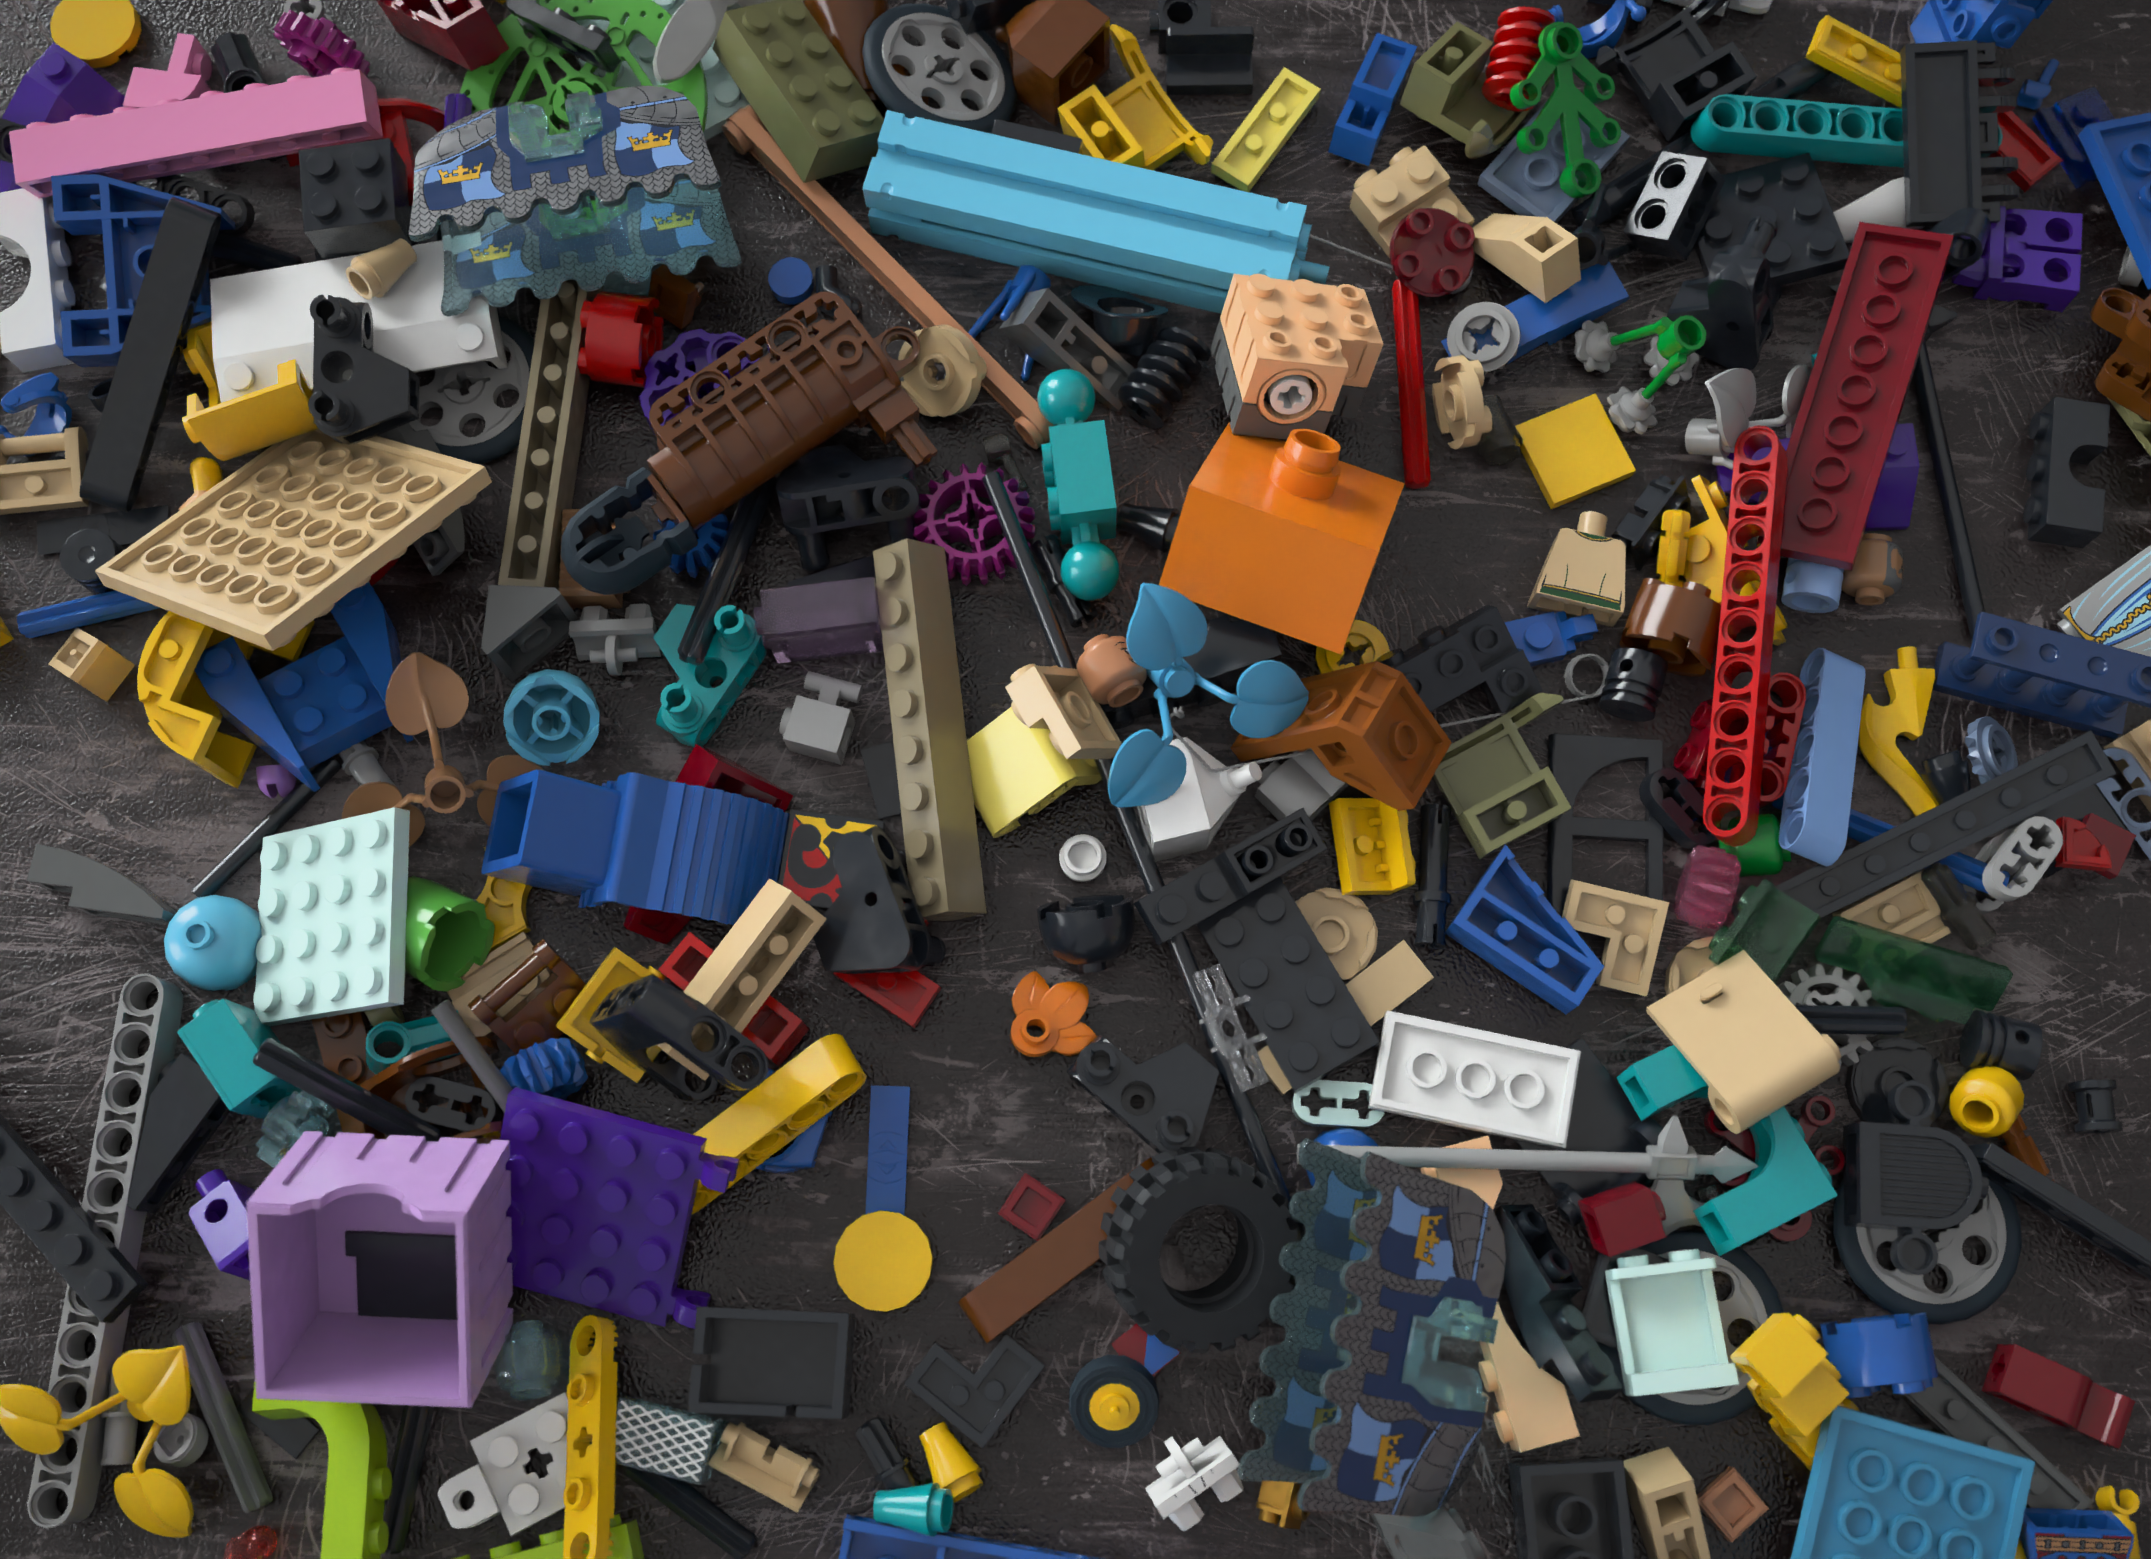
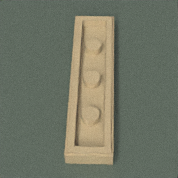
[1252,940,1434,1096]

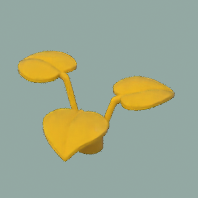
[0,1345,194,1538]

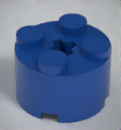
[1820,1313,1939,1398]

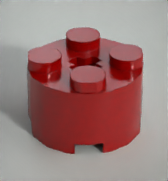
[578,291,663,388]

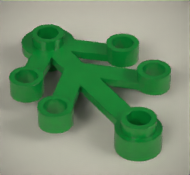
[1510,21,1621,198]

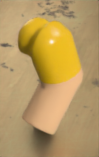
[178,457,223,511]

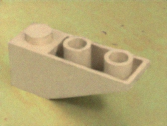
[1472,213,1581,303]

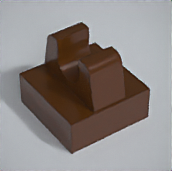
[648,265,704,329]

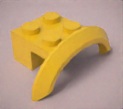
[1058,24,1213,170]

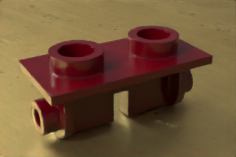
[1673,698,1745,795]

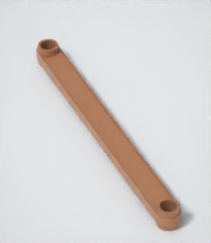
[721,105,1055,449]

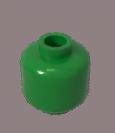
[1719,814,1791,877]

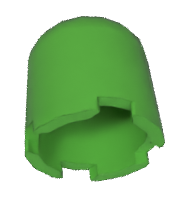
[405,876,495,992]

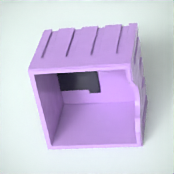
[246,1131,513,1408]

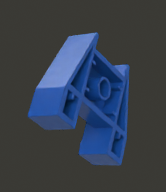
[51,174,235,367]
[195,581,413,792]

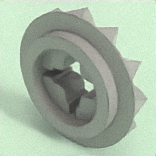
[1447,302,1521,375]

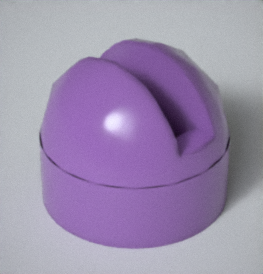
[256,764,297,798]

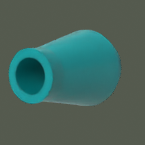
[873,1483,954,1537]

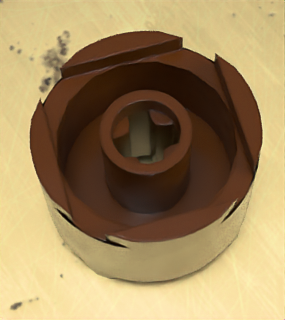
[1619,578,1721,676]

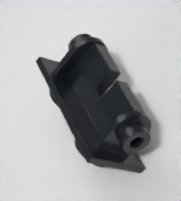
[1611,475,1691,571]

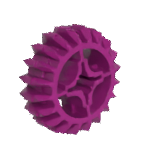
[913,462,1035,586]

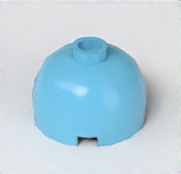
[503,669,600,766]
[164,895,262,991]

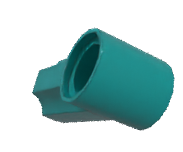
[366,1010,461,1074]

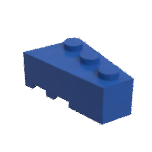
[1445,844,1604,1014]

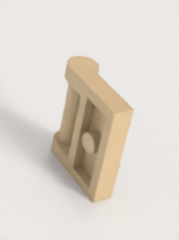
[0,427,89,515]

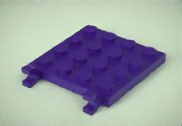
[500,1087,739,1329]

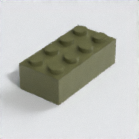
[712,0,884,183]

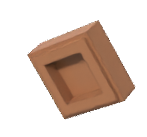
[1697,1466,1769,1543]

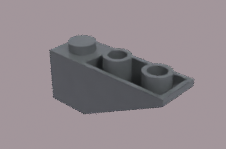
[1370,1502,1486,1559]

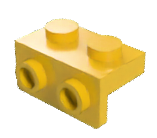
[1329,798,1416,895]

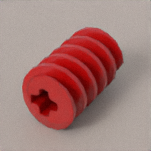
[1481,7,1555,112]

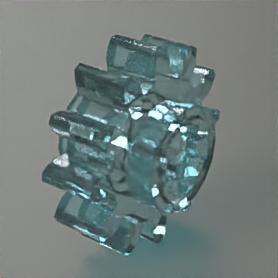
[256,1090,334,1168]

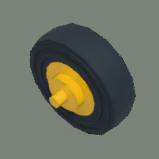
[1069,1355,1160,1448]

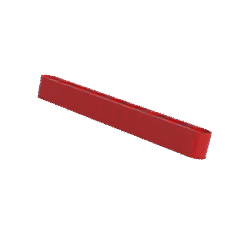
[1703,425,1788,847]

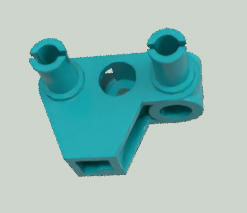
[653,604,767,747]

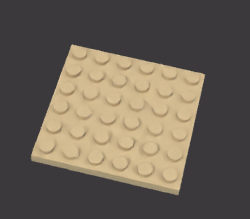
[95,429,492,651]

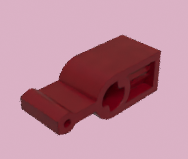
[1981,1344,2135,1449]

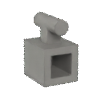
[779,671,863,765]

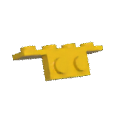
[1684,475,1787,646]

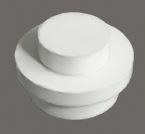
[1059,834,1107,882]

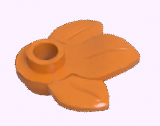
[1010,971,1096,1057]

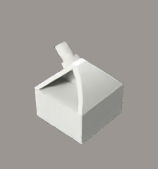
[1137,737,1262,862]

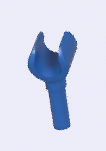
[2016,59,2059,110]

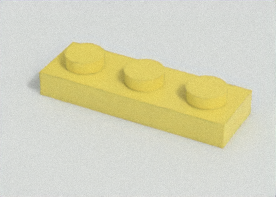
[1211,67,1320,192]

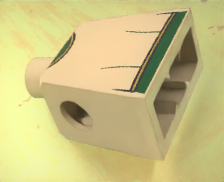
[1527,511,1626,627]

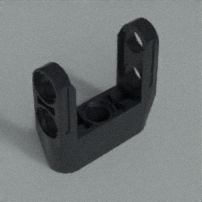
[590,975,768,1102]

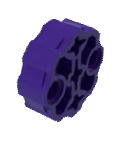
[640,329,760,435]

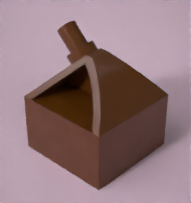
[995,0,1110,126]

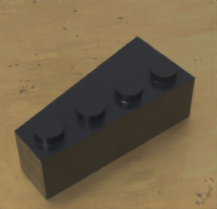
[1099,615,1282,730]

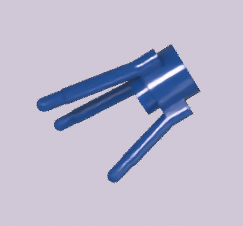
[968,265,1051,381]

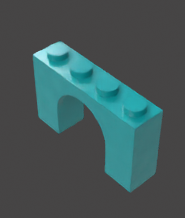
[1616,1045,1838,1256]

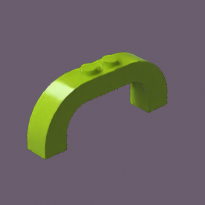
[252,1377,392,1559]

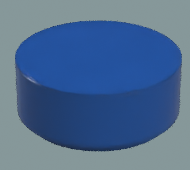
[768,257,814,305]

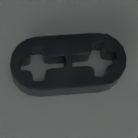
[1639,768,1721,850]
[405,1076,502,1132]

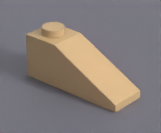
[1623,1447,1711,1559]

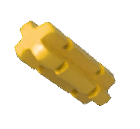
[1656,509,1691,587]

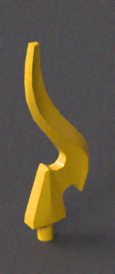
[1858,646,1950,889]

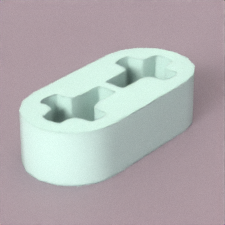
[1291,1080,1385,1129]

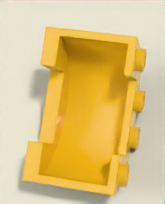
[182,321,319,461]
[137,611,315,789]

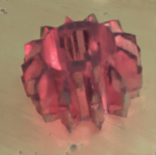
[1673,845,1741,930]

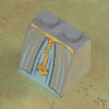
[2057,545,2151,657]

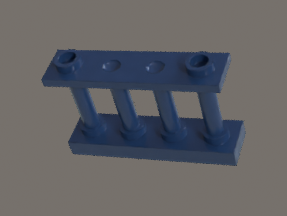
[1932,611,2151,739]

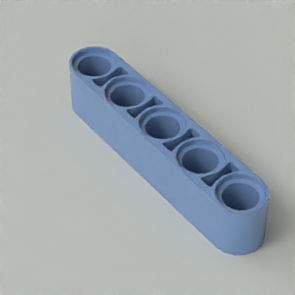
[1779,647,1866,867]

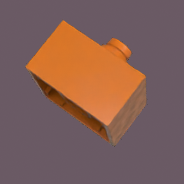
[1159,422,1405,654]

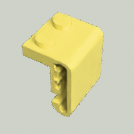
[967,707,1102,838]

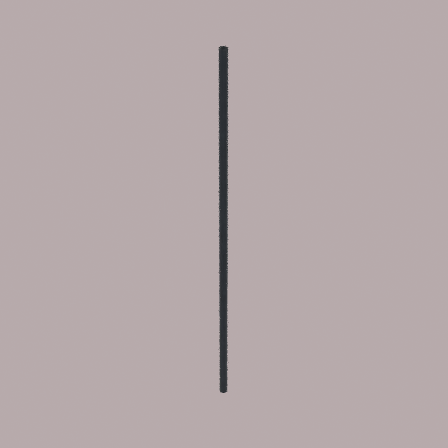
[982,471,1352,1365]

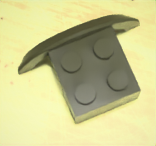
[1399,21,1554,159]
[1433,693,1572,860]

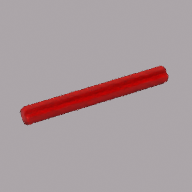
[1392,279,1431,489]

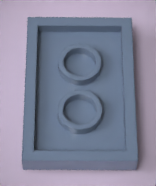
[1477,100,1630,224]

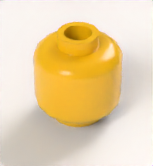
[1949,1066,2024,1138]

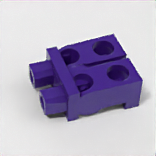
[1951,206,2083,312]

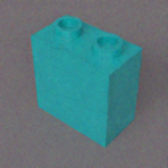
[177,998,305,1120]

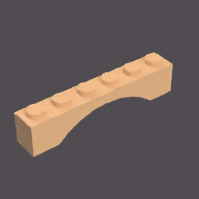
[1420,1135,1580,1452]

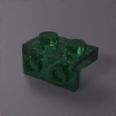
[1709,878,1821,984]

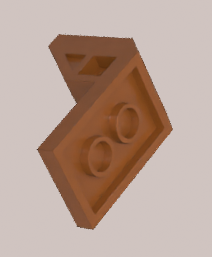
[1231,661,1452,811]

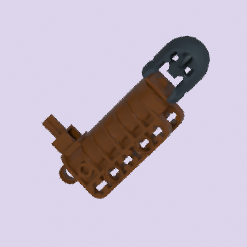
[561,291,938,595]

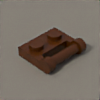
[468,939,587,1055]

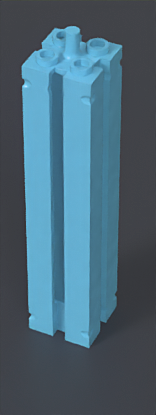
[862,110,1330,314]

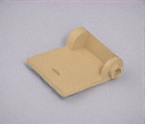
[1646,950,1841,1134]

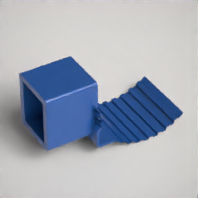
[481,769,790,925]

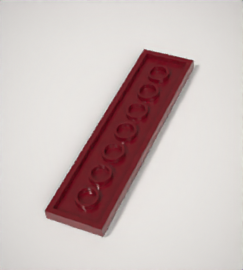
[1757,222,1954,571]

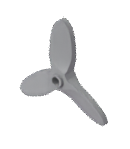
[652,0,803,83]

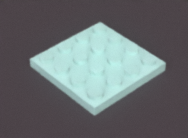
[253,807,410,1026]

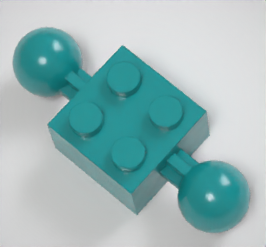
[1037,369,1120,601]

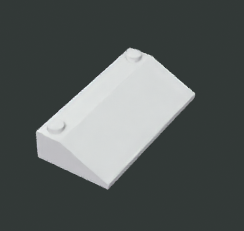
[210,234,508,403]

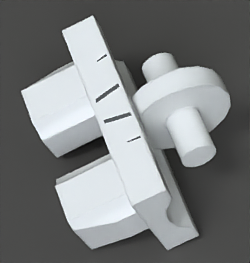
[1145,1436,1244,1531]

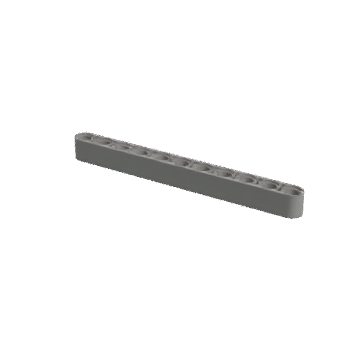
[28,973,183,1528]

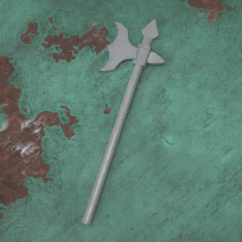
[1297,1116,1759,1236]

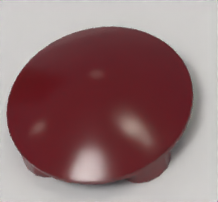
[1389,208,1475,297]

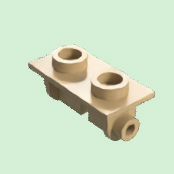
[708,1422,820,1513]

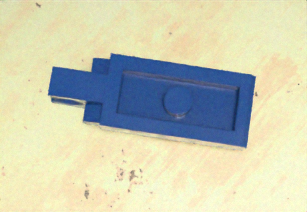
[1504,611,1598,667]

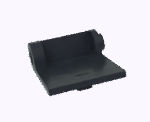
[1513,1038,1663,1229]

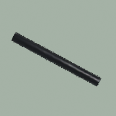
[191,757,342,898]

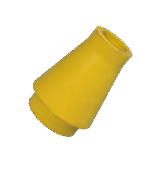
[919,1422,983,1503]

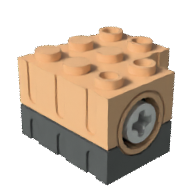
[1210,274,1383,439]

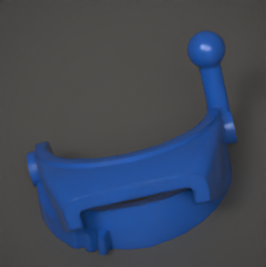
[1548,0,1647,59]
[0,372,72,457]
[756,1068,833,1174]

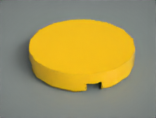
[50,0,141,68]
[833,1211,934,1312]

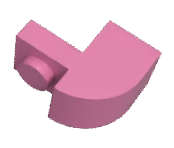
[123,33,212,108]

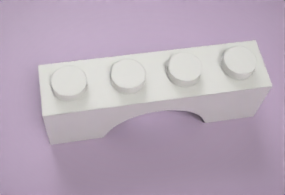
[0,189,76,373]

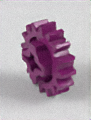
[273,10,370,77]

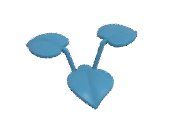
[1108,583,1309,807]

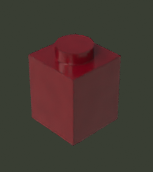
[1578,1181,1666,1257]

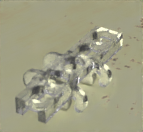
[1192,963,1269,1093]

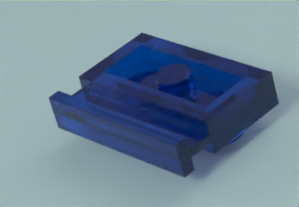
[2032,86,2115,189]

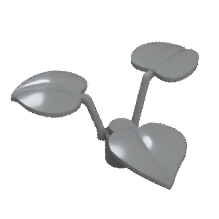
[1685,365,1811,540]

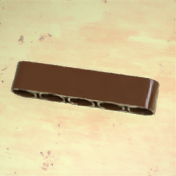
[958,1156,1155,1344]

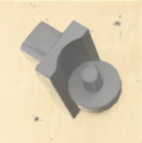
[569,604,661,676]

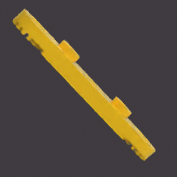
[563,1315,618,1559]

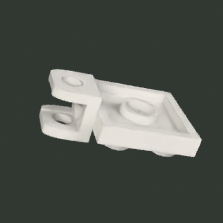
[438,1392,568,1536]

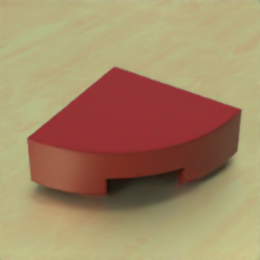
[2056,816,2112,872]

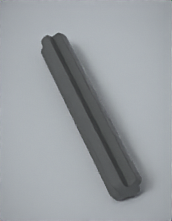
[172,1322,273,1513]

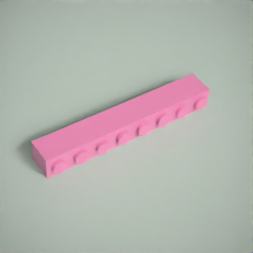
[9,67,383,198]

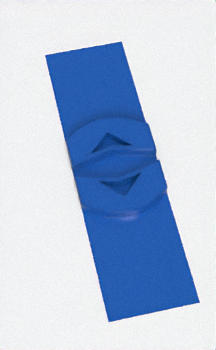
[865,1085,910,1216]

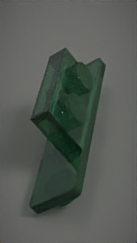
[1814,916,2013,1025]

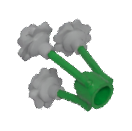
[1574,315,1706,435]

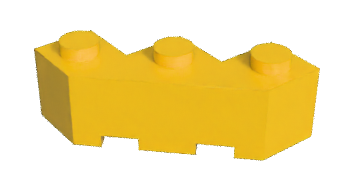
[1730,1313,1860,1471]

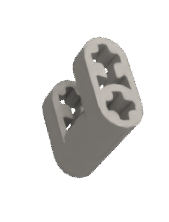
[1954,816,2063,916]

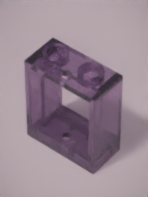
[754,577,884,664]

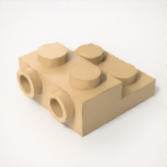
[1350,145,1474,258]
[1005,664,1122,759]

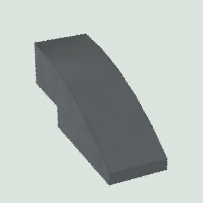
[27,844,177,926]

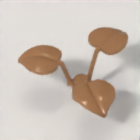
[342,652,545,847]

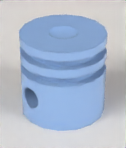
[1781,558,1844,613]

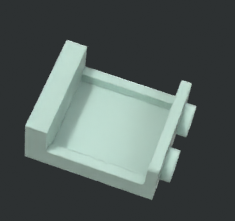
[1605,1249,1739,1396]

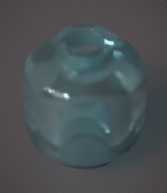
[495,1320,563,1400]

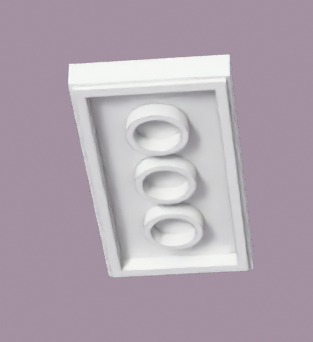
[1368,1010,1581,1149]

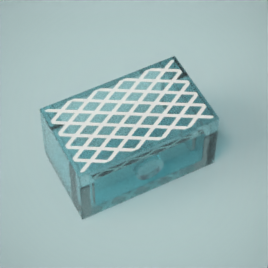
[615,1396,725,1485]

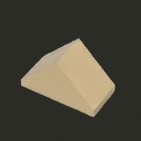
[49,627,135,702]

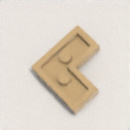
[1562,879,1669,996]

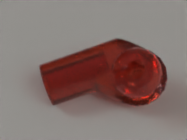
[223,1525,277,1559]

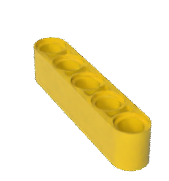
[692,1034,866,1214]

